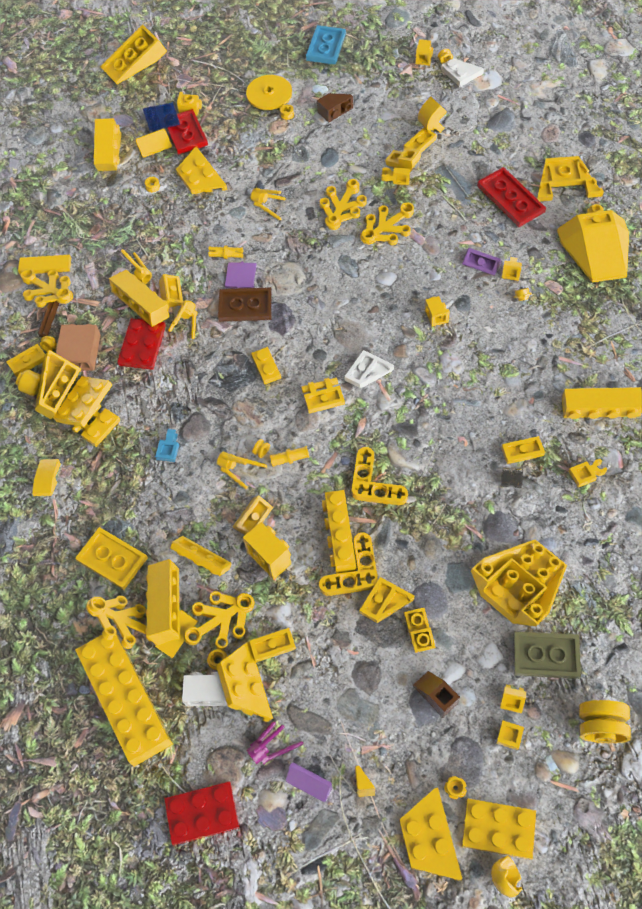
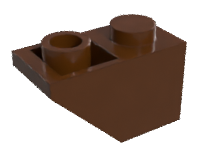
[317,93,353,123]
[413,671,460,718]

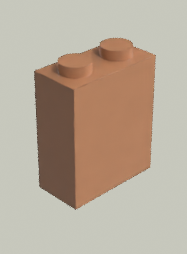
[56,324,101,371]

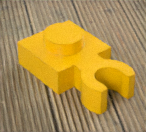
[569,459,607,488]

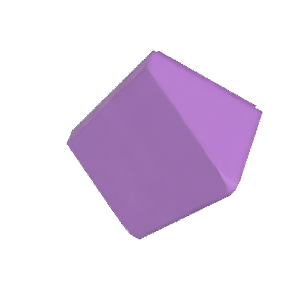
[462,248,502,276]
[286,763,332,802]

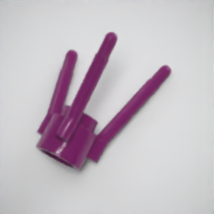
[246,721,303,764]

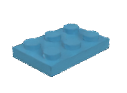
[306,25,346,65]

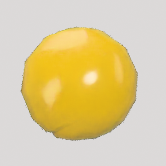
[491,855,522,898]

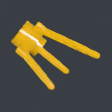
[251,188,286,220]
[119,249,152,284]
[168,300,198,339]
[217,451,267,489]

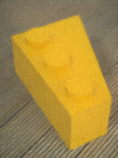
[94,118,122,171]
[35,350,81,419]

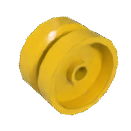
[579,700,631,743]

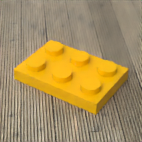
[53,376,112,427]
[75,527,148,590]
[462,798,536,860]

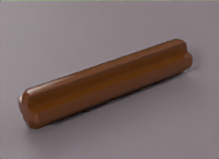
[38,294,59,338]

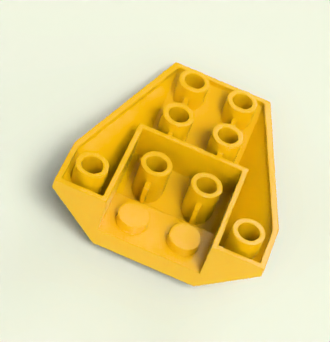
[557,210,629,283]
[471,540,567,627]

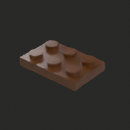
[218,287,272,322]

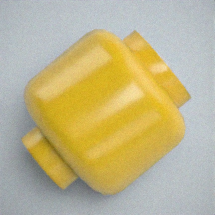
[16,370,41,396]

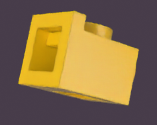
[415,39,433,66]
[177,92,202,116]
[425,296,450,327]

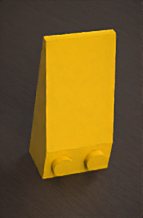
[100,24,167,84]

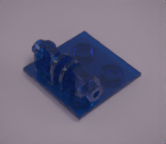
[143,102,180,133]

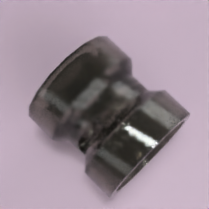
[501,467,523,488]

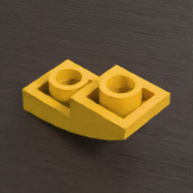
[32,459,61,496]
[404,608,436,653]
[155,610,198,658]

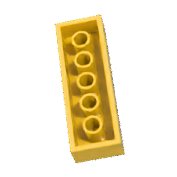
[75,631,173,767]

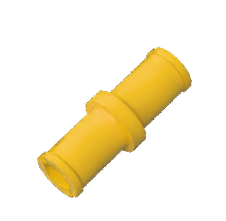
[208,245,243,259]
[270,446,310,467]

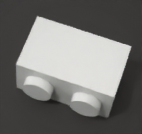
[182,672,227,706]

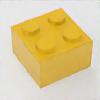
[243,522,291,580]

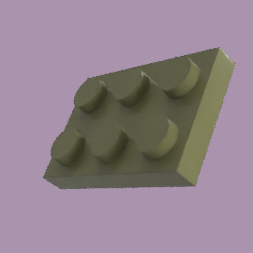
[513,631,581,679]

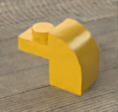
[418,96,447,133]

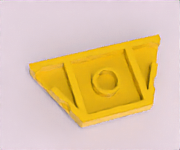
[176,147,227,194]
[216,642,273,722]
[399,787,462,881]

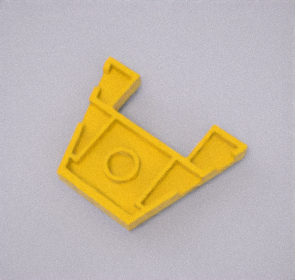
[537,156,604,202]

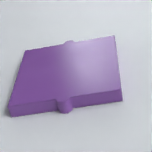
[225,261,257,289]

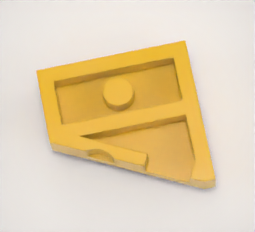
[359,577,415,623]

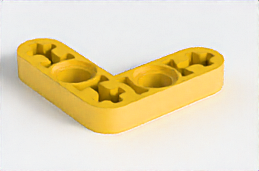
[352,447,408,505]
[319,532,378,596]

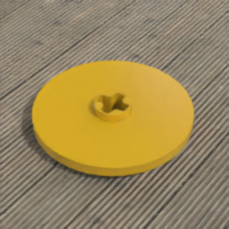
[246,75,292,110]

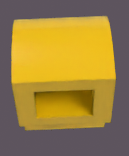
[385,148,421,172]

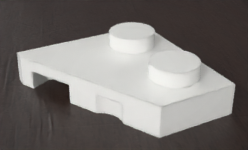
[441,58,483,87]
[345,350,394,388]

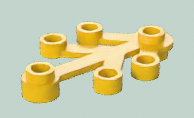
[320,179,367,230]
[360,202,414,245]
[20,269,73,308]
[184,591,255,650]
[86,596,152,649]

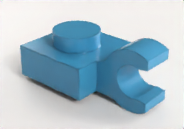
[155,429,179,462]

